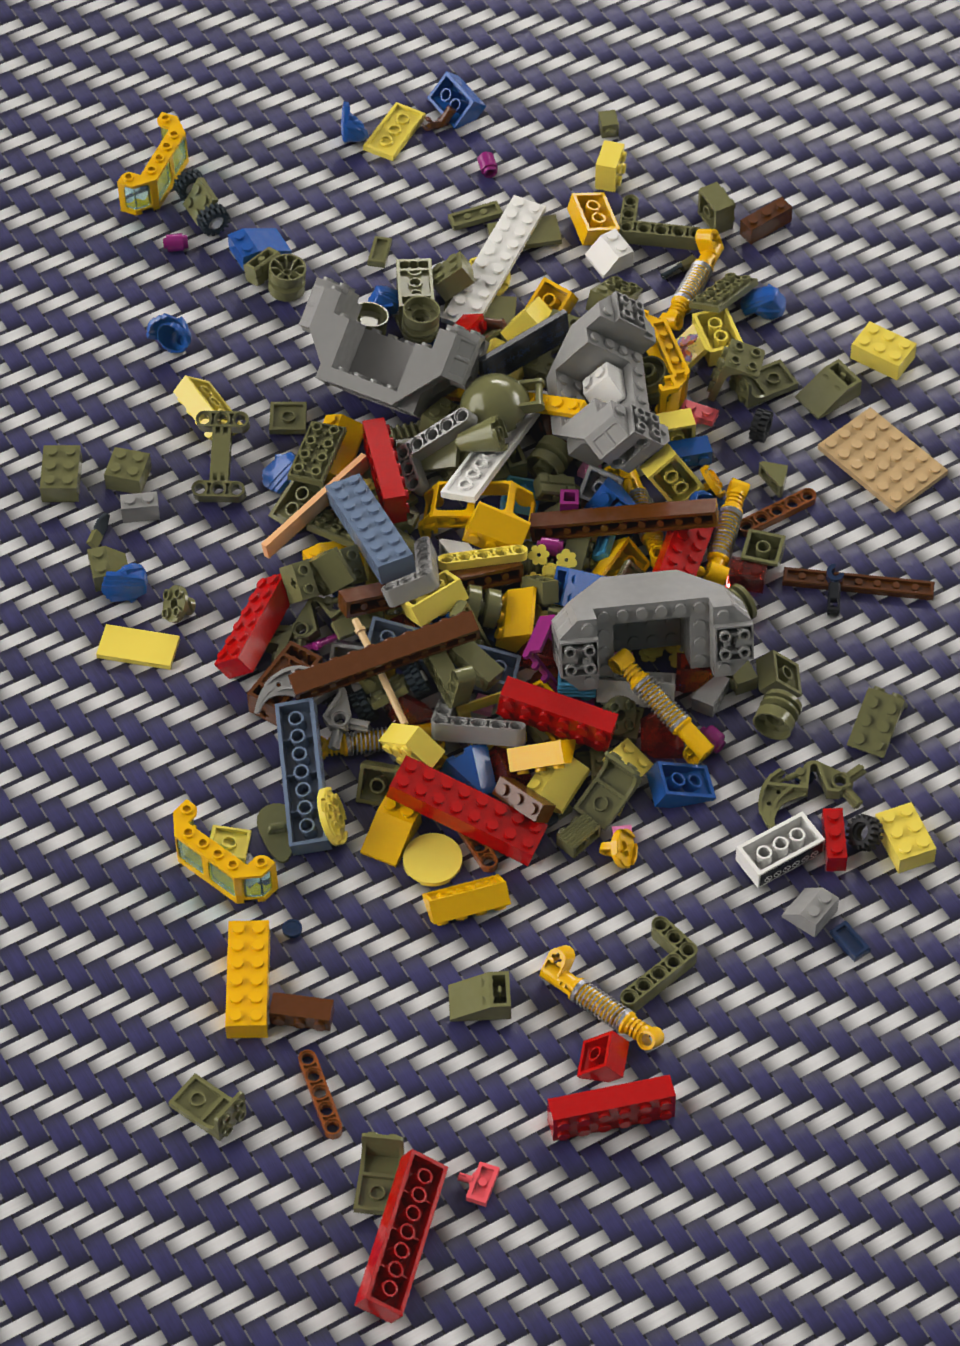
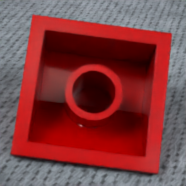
[577,1030,629,1083]

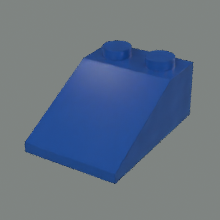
[228,228,292,271]
[646,761,716,808]

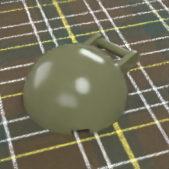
[459,373,545,433]

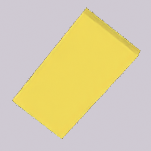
[363,102,426,161]
[96,624,180,670]

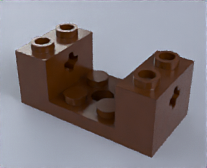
[247,641,323,726]

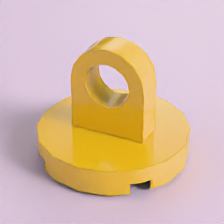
[700,465,726,499]
[599,828,638,869]

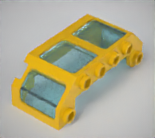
[117,112,189,216]
[173,799,278,904]

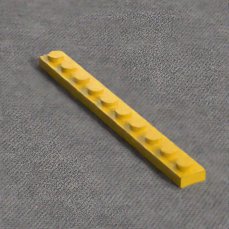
[445,388,587,418]

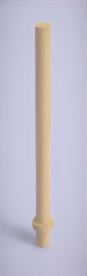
[352,617,409,725]

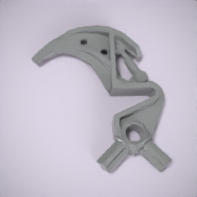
[254,665,370,751]

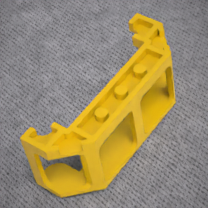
[644,309,690,414]
[418,480,536,539]

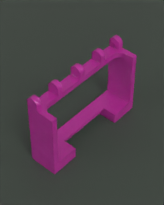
[522,614,576,699]

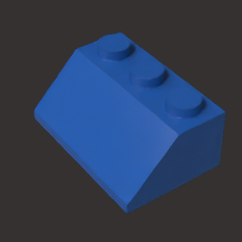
[427,71,486,129]

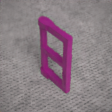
[302,633,339,650]

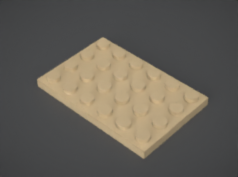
[818,407,948,513]

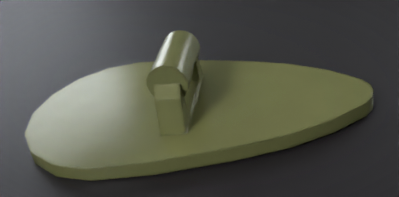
[257,803,292,863]

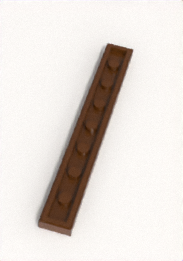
[782,567,935,600]

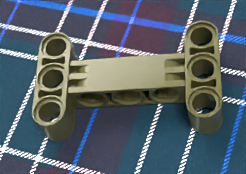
[191,410,250,503]

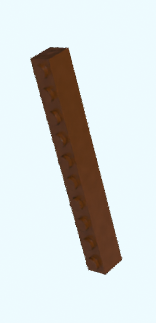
[529,498,719,542]
[338,562,523,618]
[288,610,481,700]

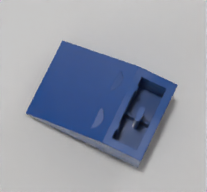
[583,476,636,539]
[553,566,607,606]

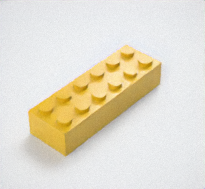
[225,920,270,1038]

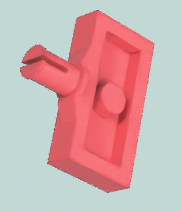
[680,399,719,427]
[457,1162,500,1207]

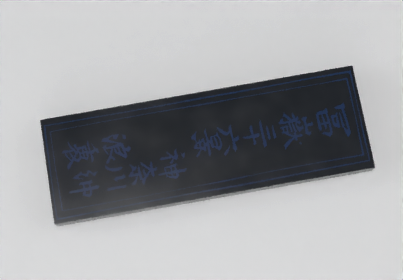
[478,309,569,377]

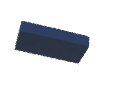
[830,921,871,962]

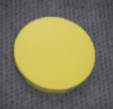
[317,787,348,846]
[403,833,463,887]

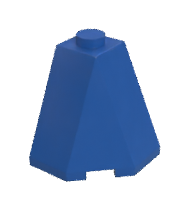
[439,744,496,798]

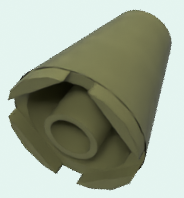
[455,415,508,452]

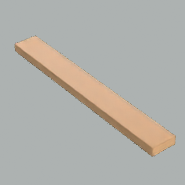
[261,453,369,559]

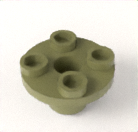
[161,585,196,623]
[602,695,636,735]

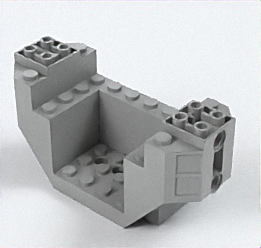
[299,276,490,419]
[546,291,670,473]
[551,570,754,691]

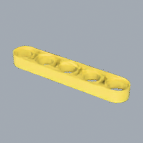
[438,545,528,571]

